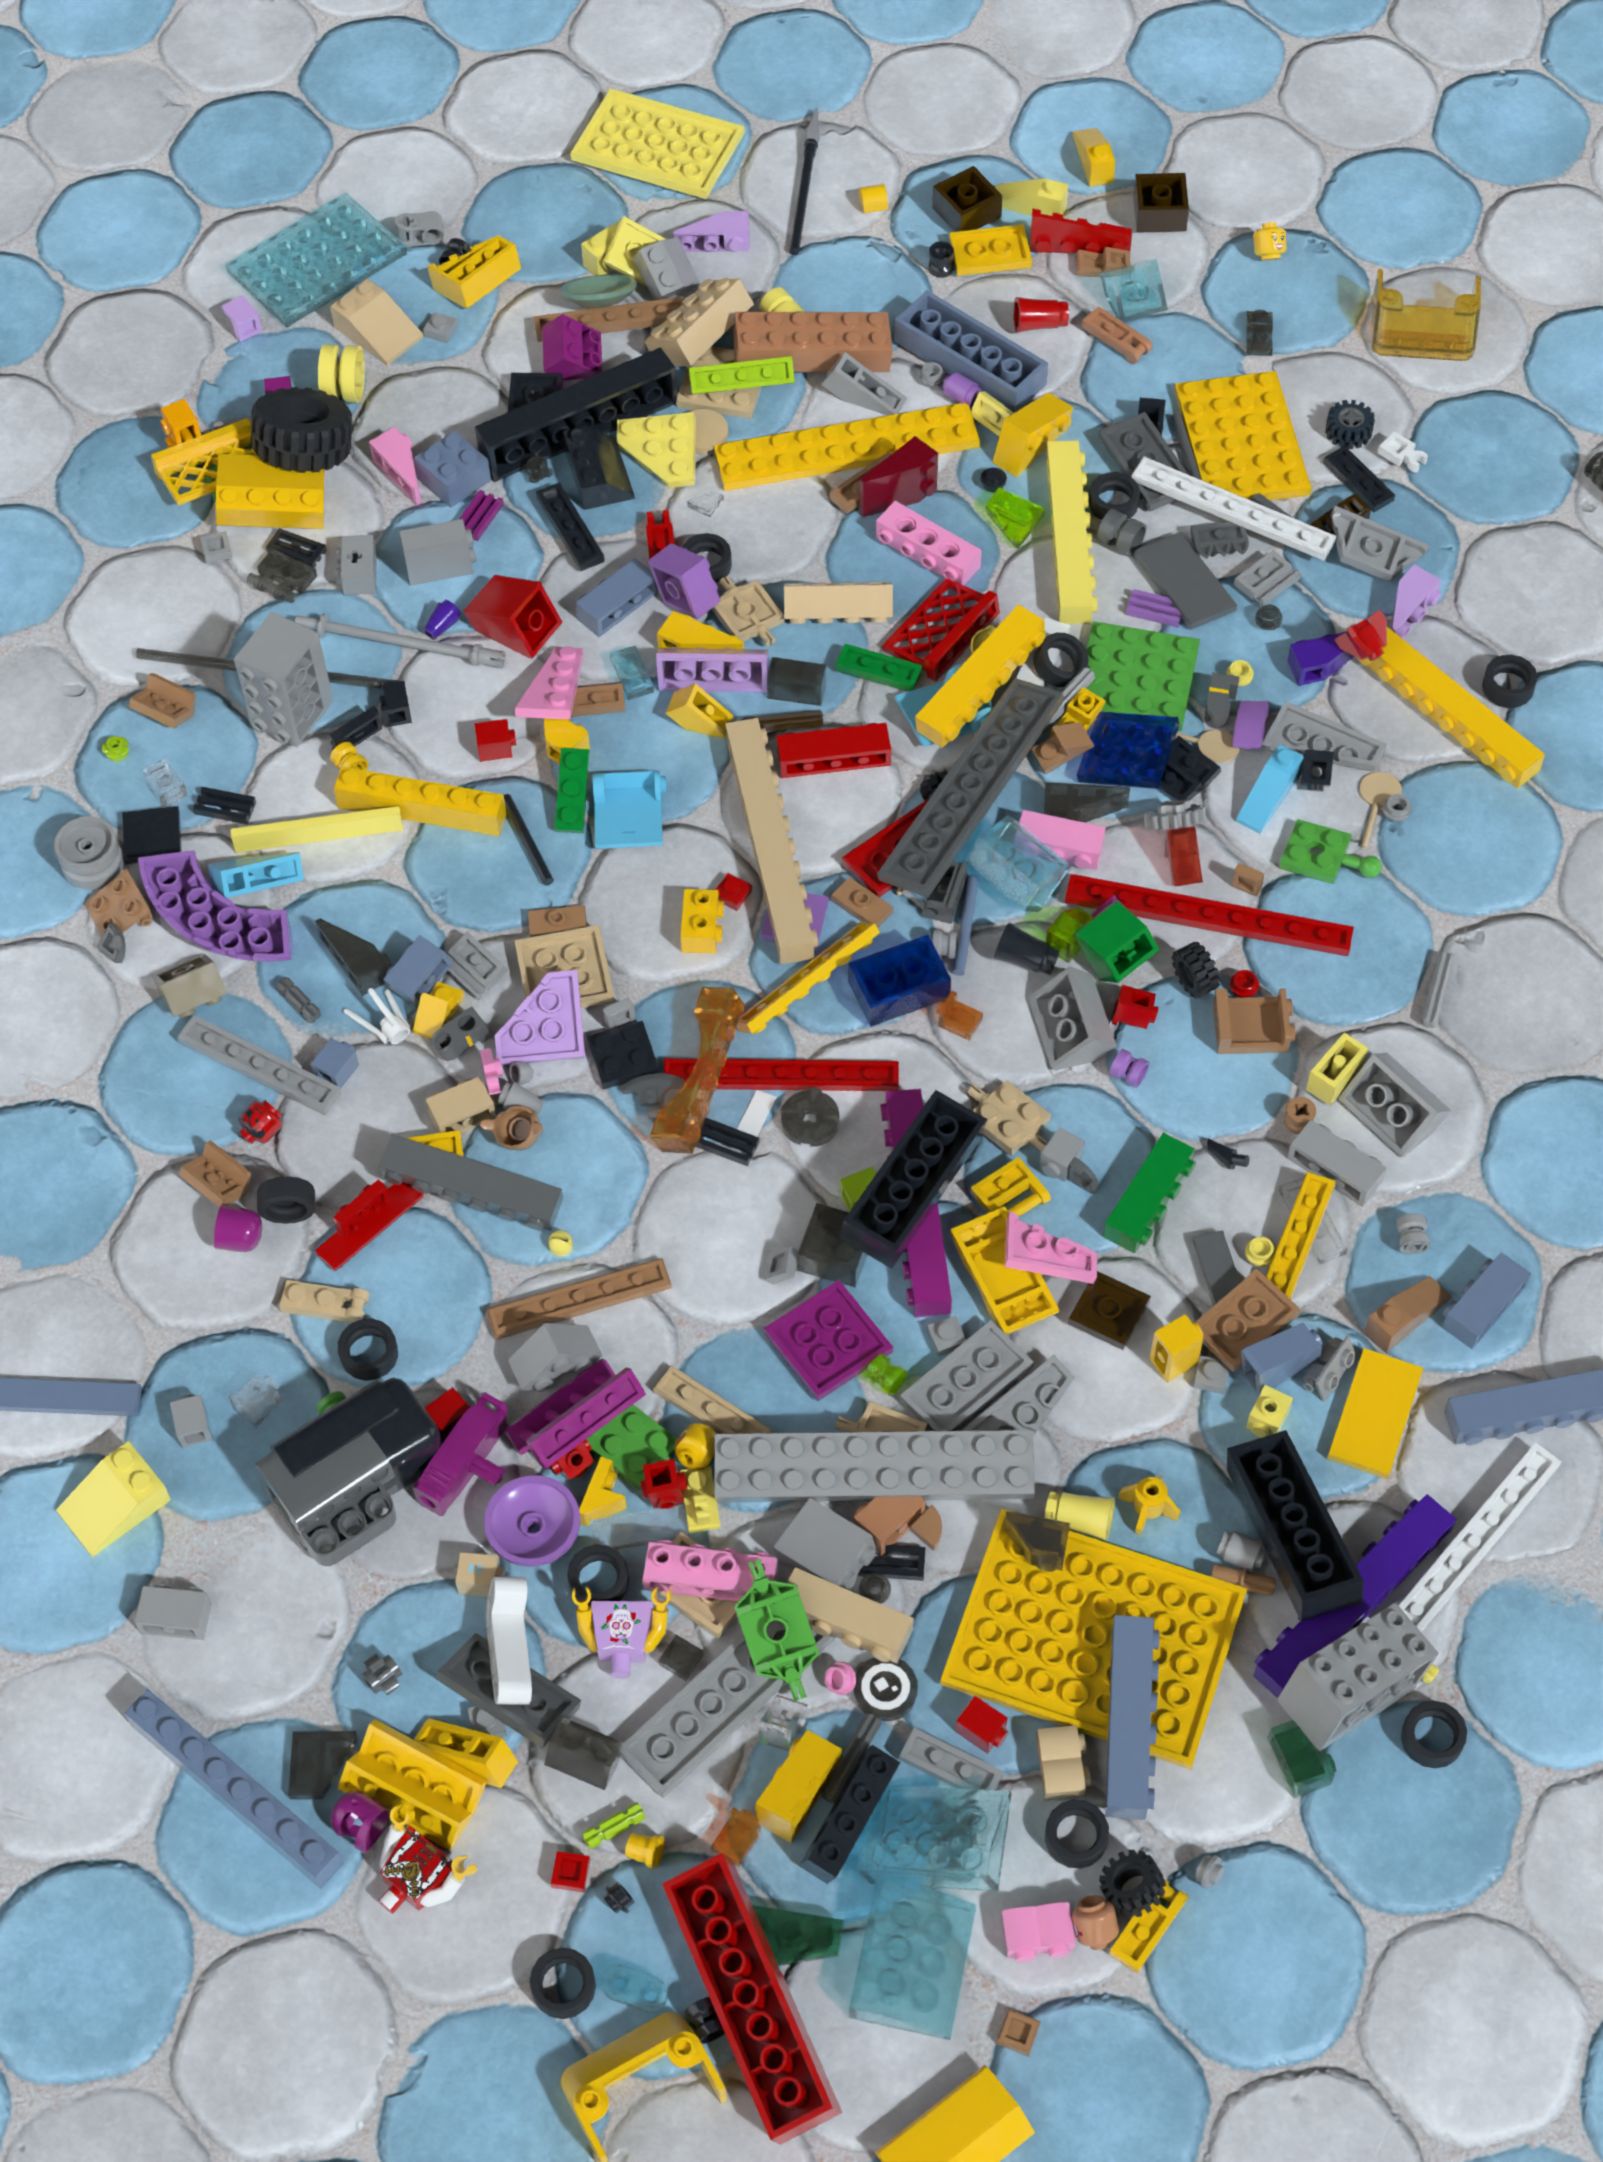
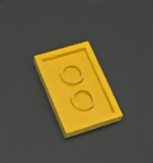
[949,224,1032,276]

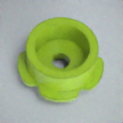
[102,736,129,762]

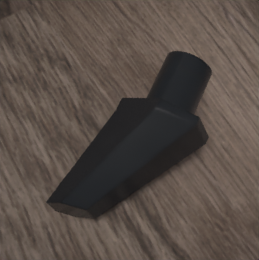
[1207,1138,1250,1170]

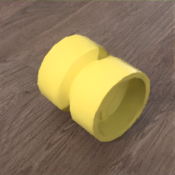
[759,287,805,312]

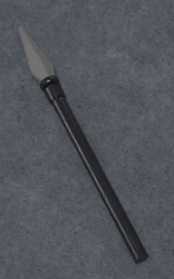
[789,107,820,255]

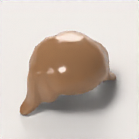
[480,1105,543,1151]

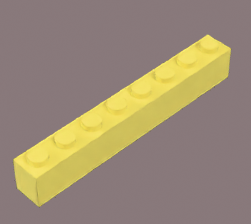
[1046,441,1097,624]

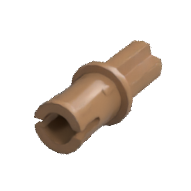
[1211,1563,1276,1596]

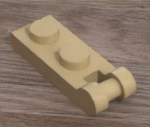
[279,1280,370,1323]

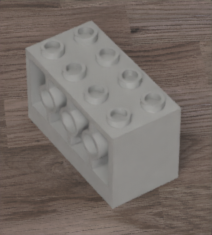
[234,611,334,747]
[1277,1602,1439,1752]

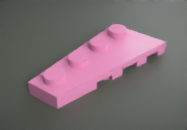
[515,646,583,719]

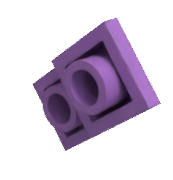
[1233,701,1269,750]

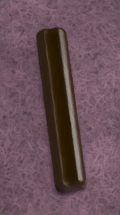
[742,710,823,732]

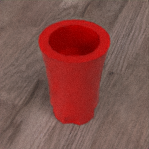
[1013,297,1069,333]

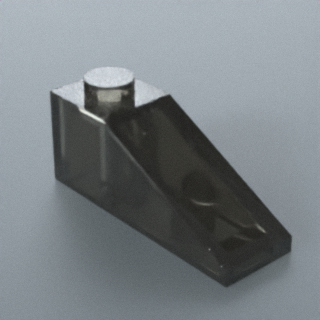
[1043,782,1130,823]
[315,918,392,996]

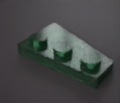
[752,1905,844,1966]

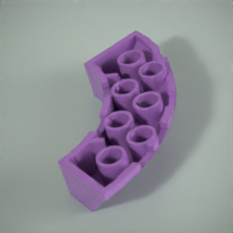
[138,850,293,962]

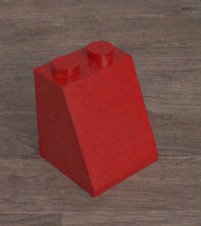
[463,575,563,659]

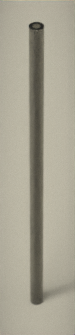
[136,648,400,689]

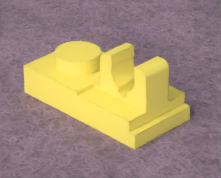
[971,391,1014,436]
[680,1466,720,1533]

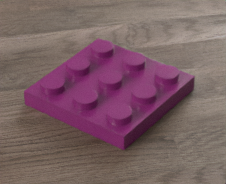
[764,1280,893,1401]

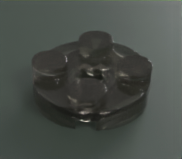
[781,1087,839,1147]

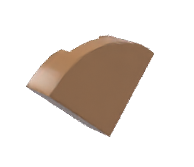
[910,1505,942,1551]

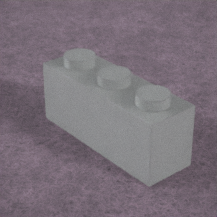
[1287,1120,1386,1207]

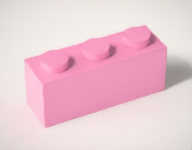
[1014,810,1106,870]

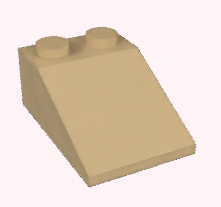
[330,278,424,365]

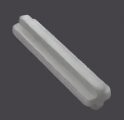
[1041,667,1095,734]
[1421,951,1454,1028]

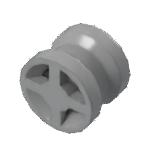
[932,929,957,959]

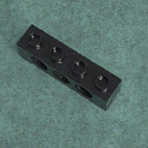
[799,1744,901,1884]

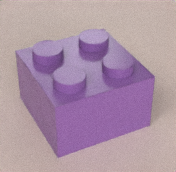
[648,543,720,619]

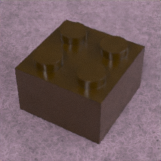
[932,166,1003,232]
[1133,173,1189,232]

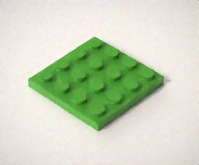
[1086,621,1200,731]

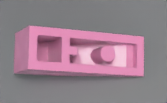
[369,427,421,506]

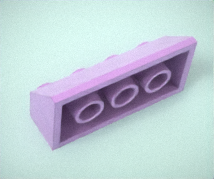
[656,647,769,693]

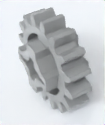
[1144,800,1206,834]

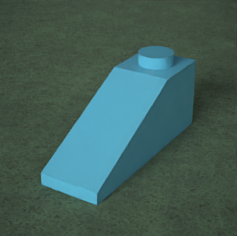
[1235,744,1304,834]
[208,852,304,898]

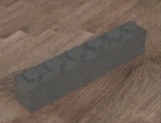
[379,1134,563,1231]

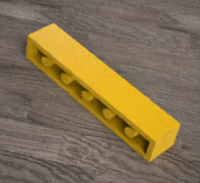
[915,604,1046,748]
[334,766,507,837]

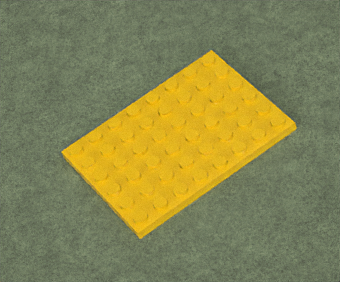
[940,1508,1247,1770]

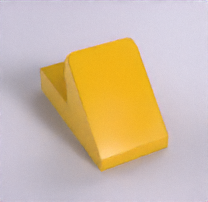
[413,981,465,1039]
[579,1457,627,1526]

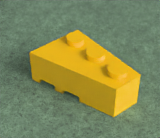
[427,235,521,309]
[992,392,1073,478]
[755,1730,842,1843]

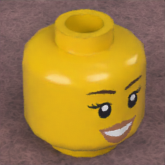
[1253,222,1287,261]

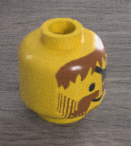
[674,1423,717,1470]

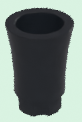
[994,922,1060,975]

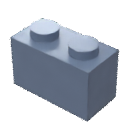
[383,935,453,1008]

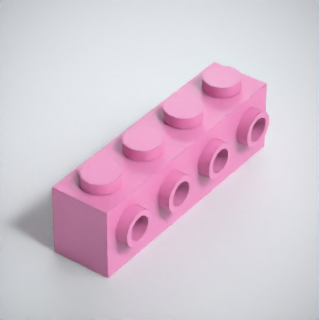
[643,1540,778,1602]

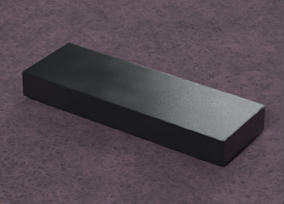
[1323,446,1395,513]

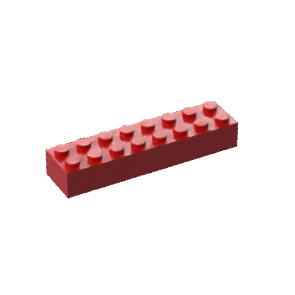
[662,1853,843,2145]

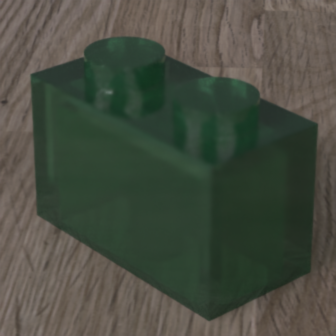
[1267,1720,1336,1798]

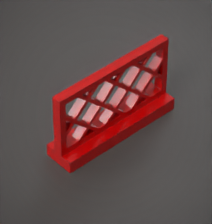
[882,578,1000,682]

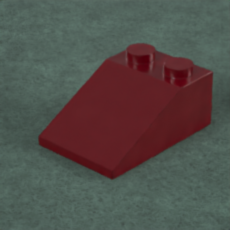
[859,436,938,517]

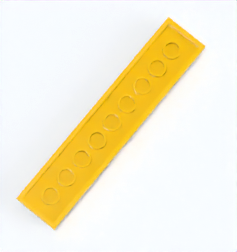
[714,403,980,491]

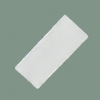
[737,1090,777,1137]

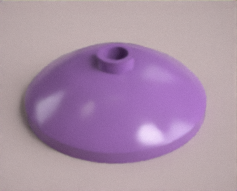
[484,1475,580,1567]

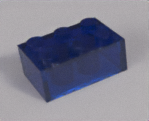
[848,935,951,1027]

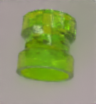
[864,1353,908,1396]

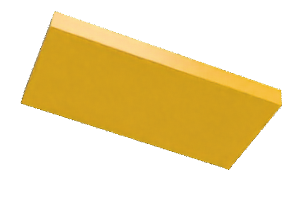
[1327,1348,1424,1479]

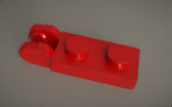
[646,510,674,570]

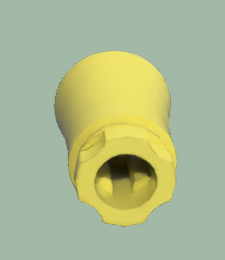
[1044,1492,1115,1541]

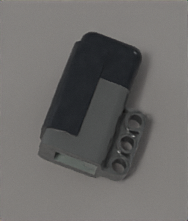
[255,1378,442,1566]

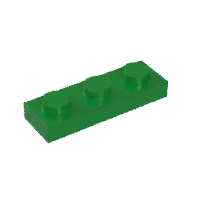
[836,644,922,691]
[555,748,590,833]

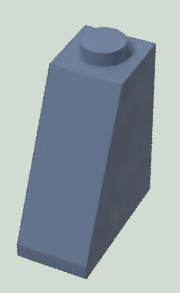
[1241,1323,1323,1396]

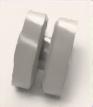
[54,816,124,890]

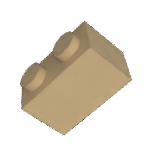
[425,1076,496,1133]

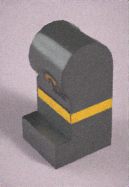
[1204,672,1240,728]
[431,1006,492,1061]

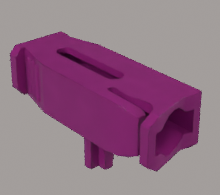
[413,1392,508,1516]

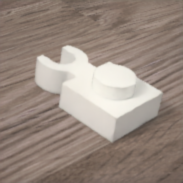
[1378,431,1428,473]

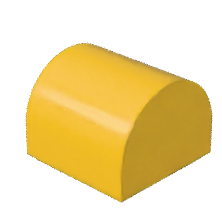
[858,184,888,214]

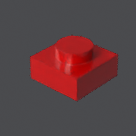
[715,873,752,911]
[550,1851,591,1893]

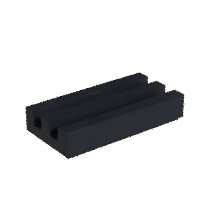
[266,528,327,570]
[329,706,382,751]
[193,787,257,825]
[693,1117,760,1167]
[860,1545,926,1581]

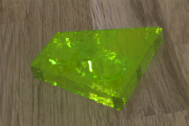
[985,487,1045,549]

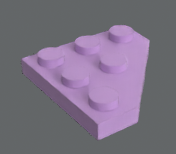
[495,970,585,1066]

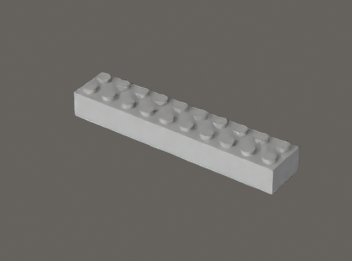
[715,1430,1035,1503]

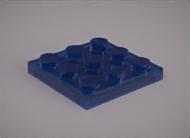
[1076,712,1180,789]

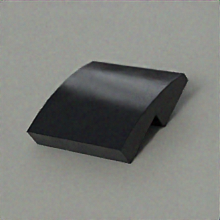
[1141,735,1221,801]

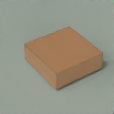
[1232,863,1265,897]
[996,2009,1041,2057]

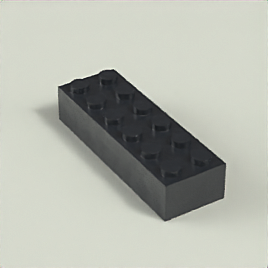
[839,1090,987,1269]
[1227,1430,1364,1622]

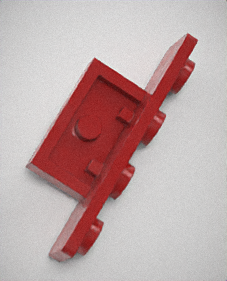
[315,1179,424,1271]

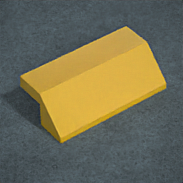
[337,1719,487,1851]
[875,2065,1035,2162]

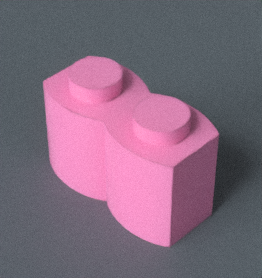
[1001,1902,1076,1962]

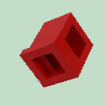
[1111,984,1159,1029]

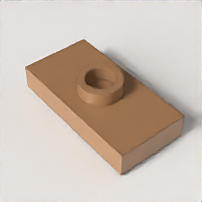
[831,877,893,928]
[528,905,587,937]

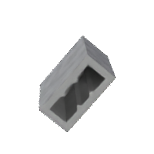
[399,519,476,586]
[773,1498,876,1590]

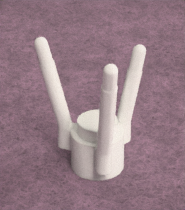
[344,988,410,1044]

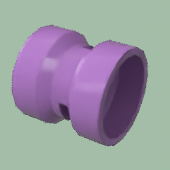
[1109,1049,1150,1088]

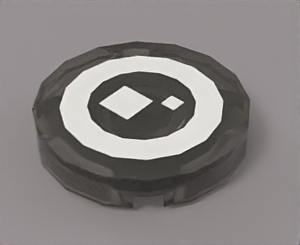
[853,1658,918,1721]

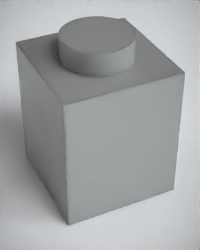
[1039,1127,1085,1182]
[170,1394,213,1448]

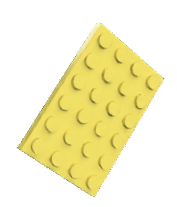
[571,88,745,199]

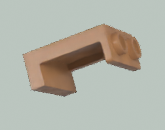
[1213,988,1295,1054]

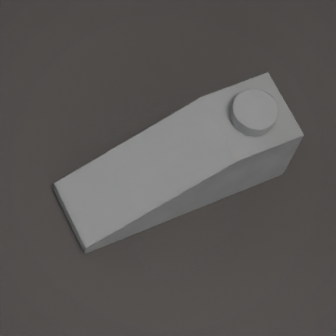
[821,352,907,416]

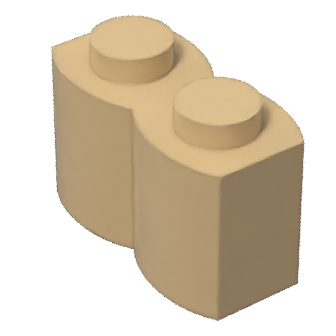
[1036,1725,1091,1800]

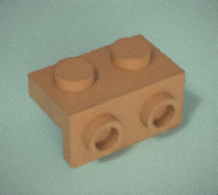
[129,673,196,729]
[179,1140,251,1208]

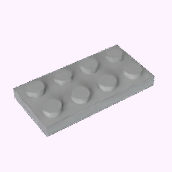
[900,1320,1034,1431]

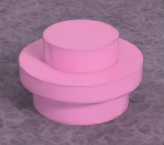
[824,1662,856,1695]

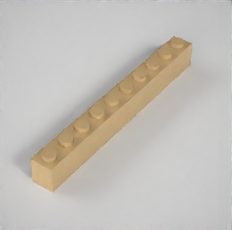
[725,718,818,965]

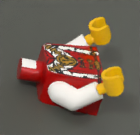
[378,1804,477,1914]

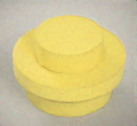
[1226,660,1254,686]
[1245,1237,1276,1267]

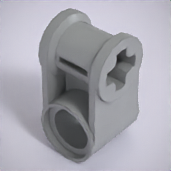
[395,211,444,248]

